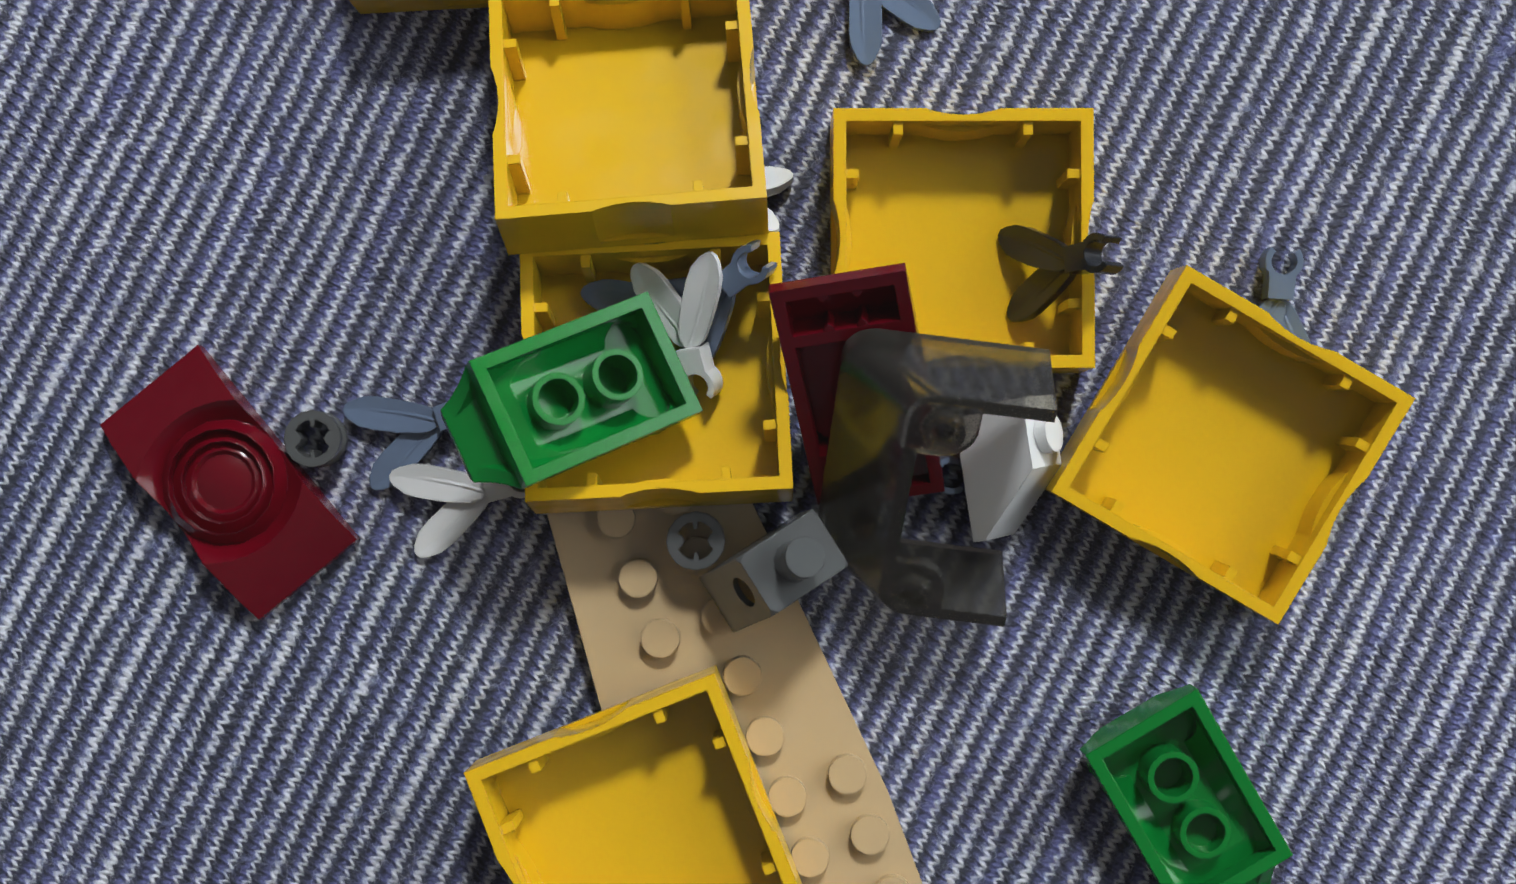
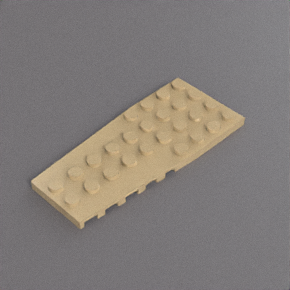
[547,503,922,884]

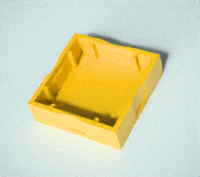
[488,0,769,255]
[830,108,1095,373]
[520,232,793,514]
[1045,265,1416,625]
[464,665,802,884]

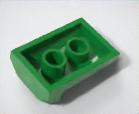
[440,291,703,490]
[1079,684,1293,884]

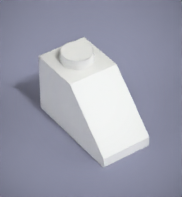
[954,401,1063,542]

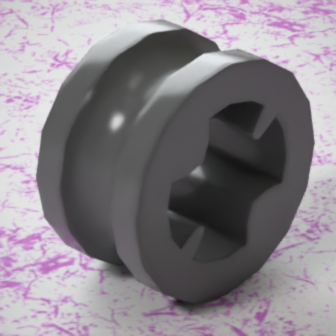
[284,410,349,468]
[666,511,725,570]

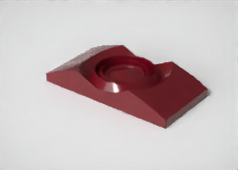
[769,263,945,509]
[100,345,360,620]

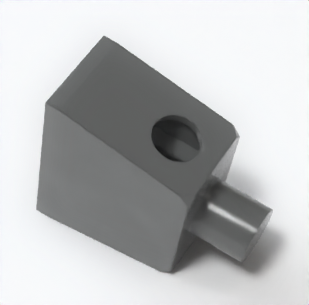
[699,509,848,632]

